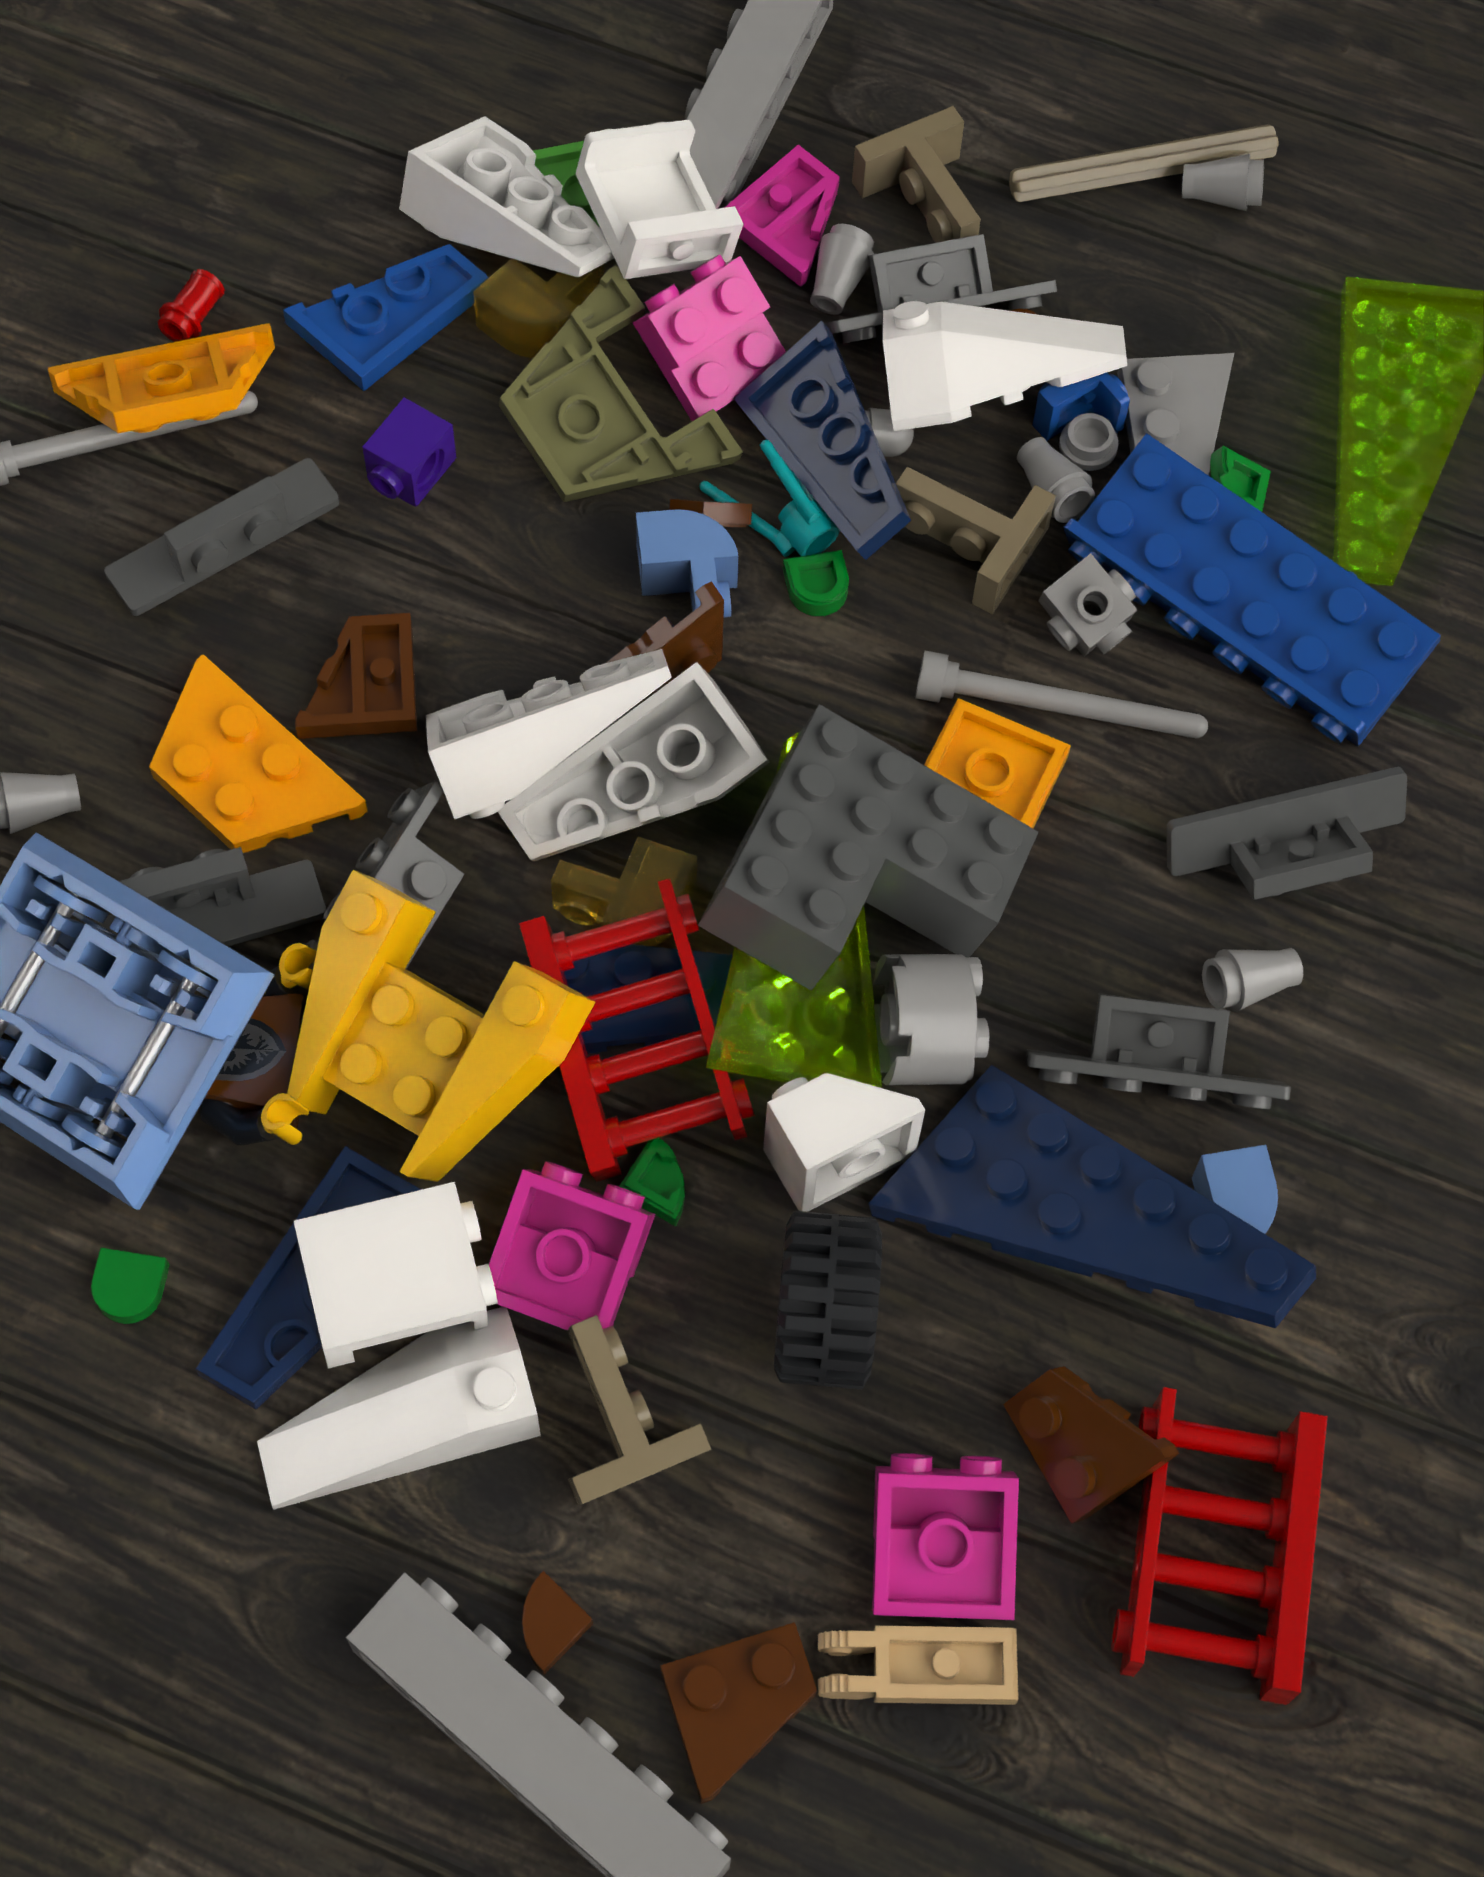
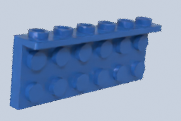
[1064,433,1441,747]

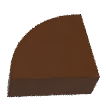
[669,499,752,527]
[522,1571,593,1675]

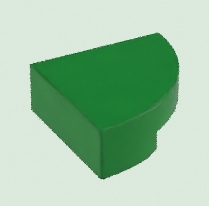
[1210,446,1271,512]
[619,1138,685,1226]

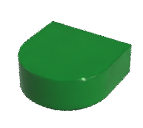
[783,550,849,616]
[91,1248,170,1324]

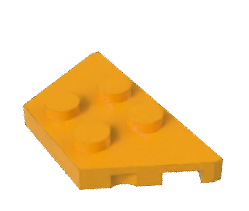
[48,323,275,433]
[149,654,368,853]

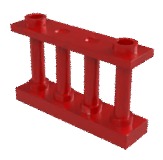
[519,878,755,1182]
[1111,1387,1328,1705]

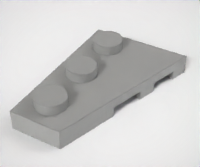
[1117,353,1234,476]

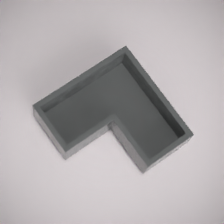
[698,704,1038,991]

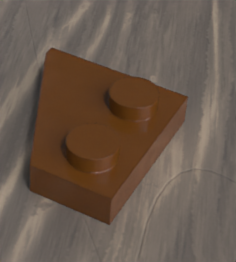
[606,581,724,706]
[295,613,417,739]
[1003,1366,1179,1524]
[660,1622,817,1804]

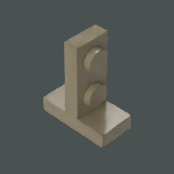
[852,106,981,243]
[896,467,1056,615]
[567,1315,711,1505]

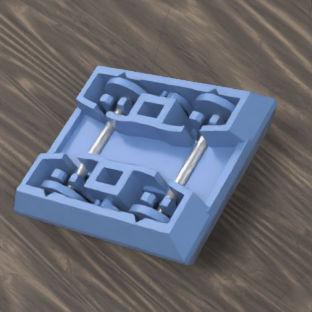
[0,833,274,1210]

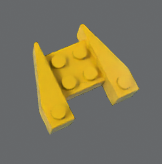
[287,870,596,1182]

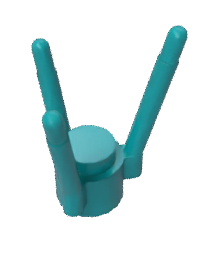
[699,440,840,557]

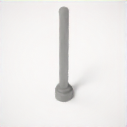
[0,390,258,486]
[915,650,1208,738]

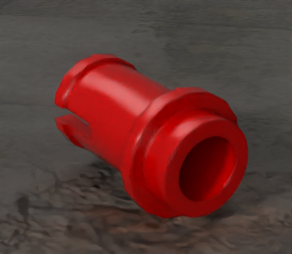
[158,269,225,342]

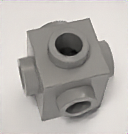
[1038,553,1137,656]

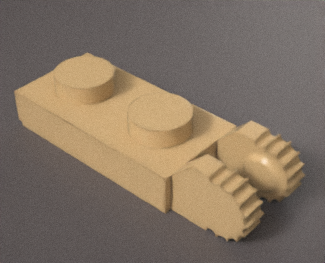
[818,1626,1018,1705]

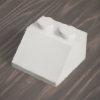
[763,1073,925,1212]

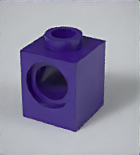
[362,397,457,507]

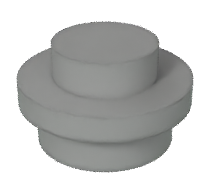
[1059,413,1118,471]

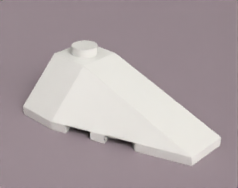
[399,116,614,277]
[883,301,1127,431]
[426,649,672,819]
[498,662,770,862]
[257,1307,541,1510]

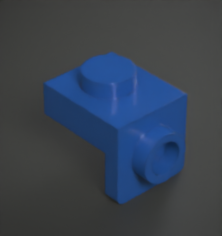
[1032,373,1130,441]

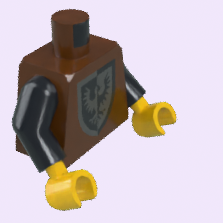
[197,943,317,1146]

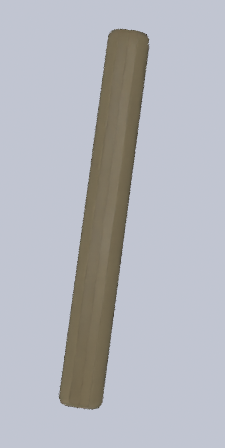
[1009,124,1279,202]

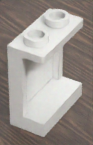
[575,120,743,279]
[294,1182,498,1368]

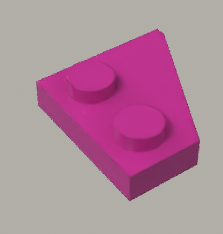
[724,145,840,287]

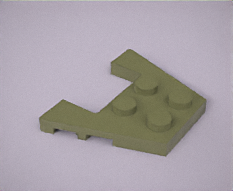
[499,265,743,502]

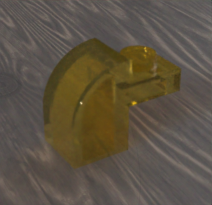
[473,258,604,358]
[551,837,698,946]

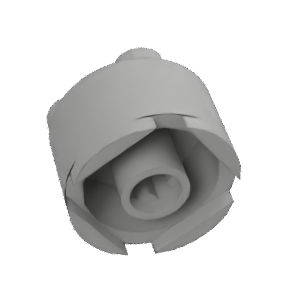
[871,954,989,1085]

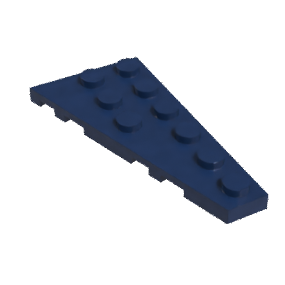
[868,1065,1316,1328]

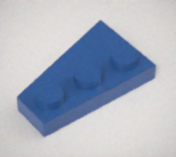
[283,244,490,391]

